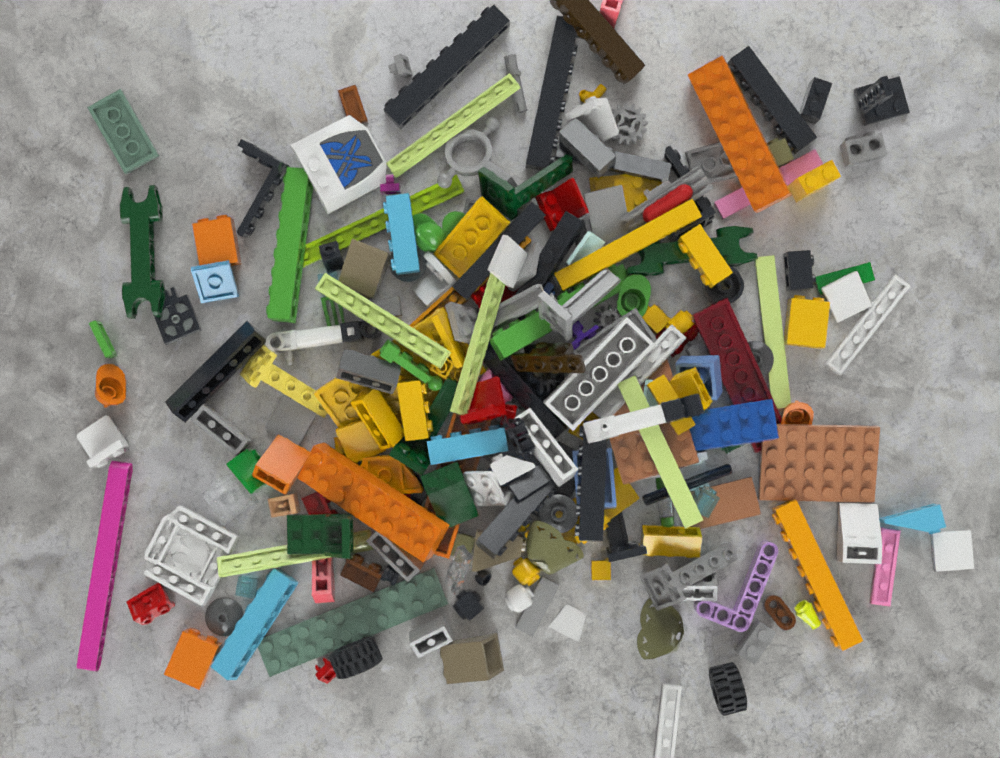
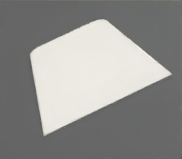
[549,605,586,642]

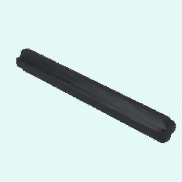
[642,464,733,506]

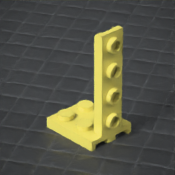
[240,345,327,418]

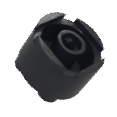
[702,266,744,304]

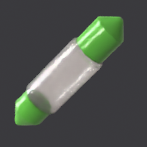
[655,477,675,527]

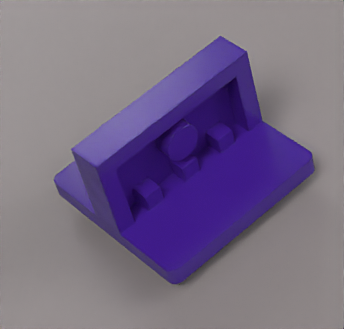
[571,320,599,350]

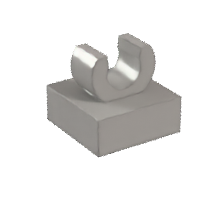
[388,54,413,78]

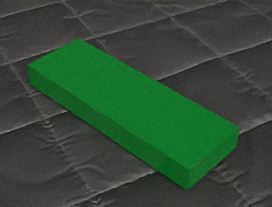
[815,262,875,296]

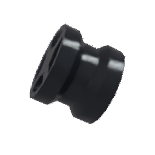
[380,563,400,586]

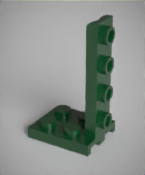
[478,155,573,220]
[389,376,458,475]

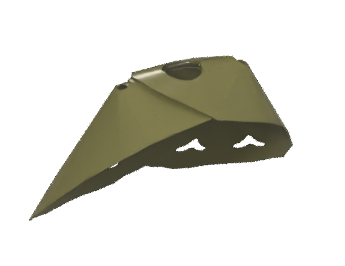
[526,521,584,575]
[637,598,684,660]

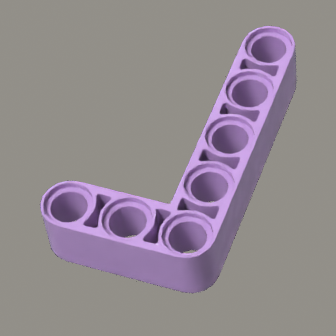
[694,540,778,632]

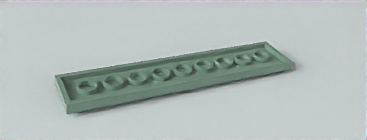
[258,568,448,677]

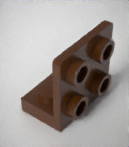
[340,553,384,592]

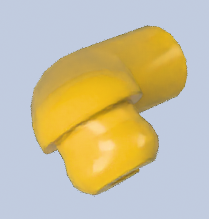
[579,84,607,103]

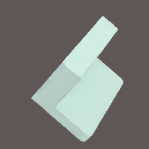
[566,231,606,265]

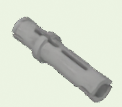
[504,54,528,114]

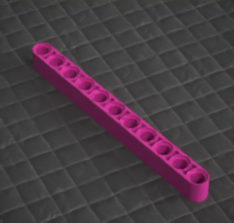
[77,461,133,672]

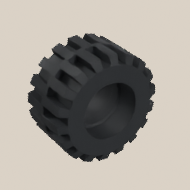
[329,636,383,679]
[709,662,747,716]

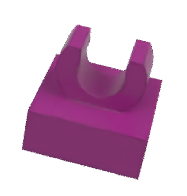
[380,174,401,195]

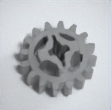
[611,103,648,146]

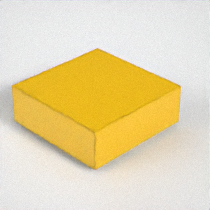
[591,560,611,580]

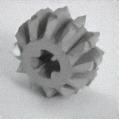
[593,304,621,330]

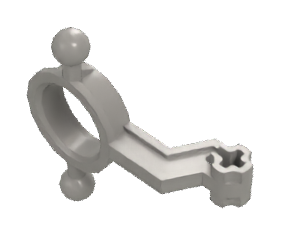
[437,117,531,210]

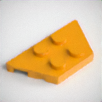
[361,455,424,494]

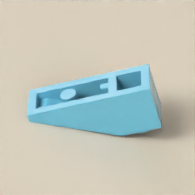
[879,503,946,534]

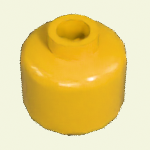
[512,557,540,586]

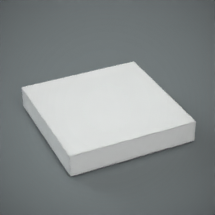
[488,235,528,288]
[821,271,872,323]
[931,530,974,572]

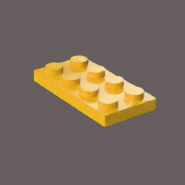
[589,174,662,212]
[433,196,511,278]

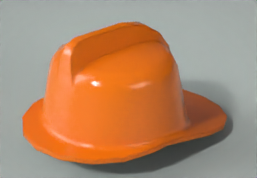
[95,364,126,408]
[781,400,814,425]

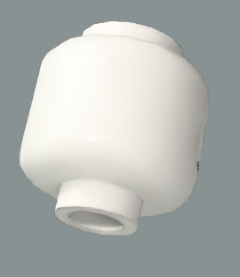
[504,584,534,613]

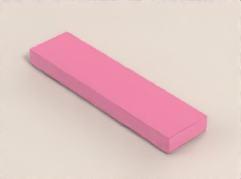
[870,527,901,607]

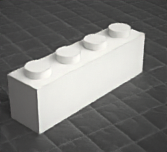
[514,408,578,487]

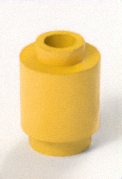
[665,310,694,334]

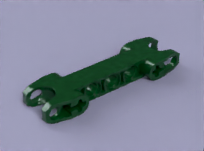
[120,185,165,319]
[626,226,758,277]

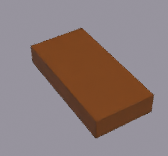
[338,84,368,124]

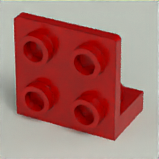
[535,178,589,232]
[460,377,507,424]

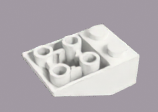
[837,502,882,564]

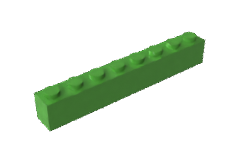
[266,167,313,323]
[489,264,629,360]

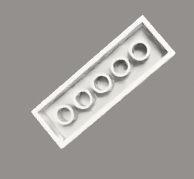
[543,317,655,431]

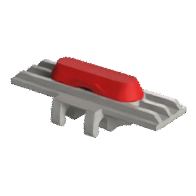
[621,165,713,232]

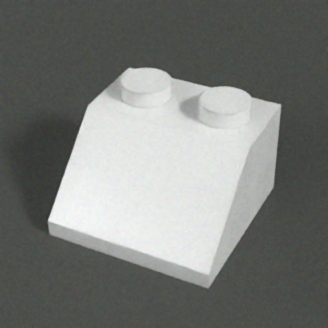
[489,453,535,486]

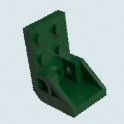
[287,514,354,559]

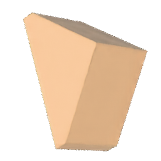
[268,493,301,518]

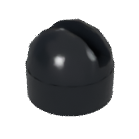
[475,569,492,587]

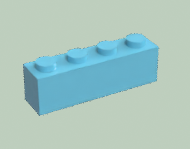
[383,193,420,275]
[427,424,509,465]

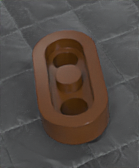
[763,595,796,630]

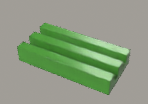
[321,297,345,326]
[89,320,117,359]

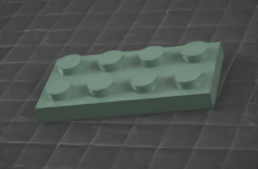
[87,89,160,175]

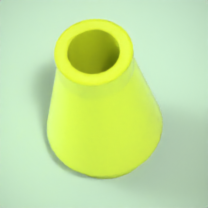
[794,600,821,629]

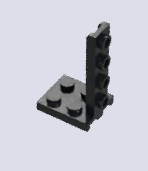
[854,76,910,126]
[237,139,290,238]
[664,145,716,242]
[601,512,648,562]

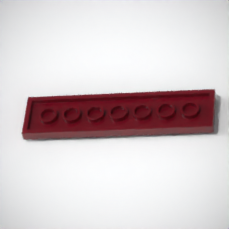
[692,298,782,453]

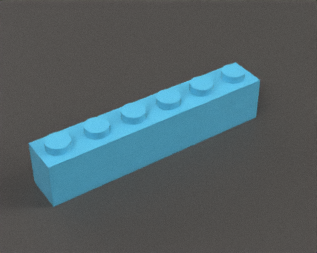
[211,568,299,680]

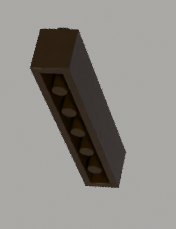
[550,0,646,84]

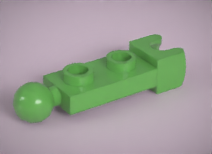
[379,339,443,391]

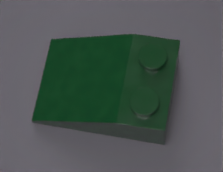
[420,461,479,528]

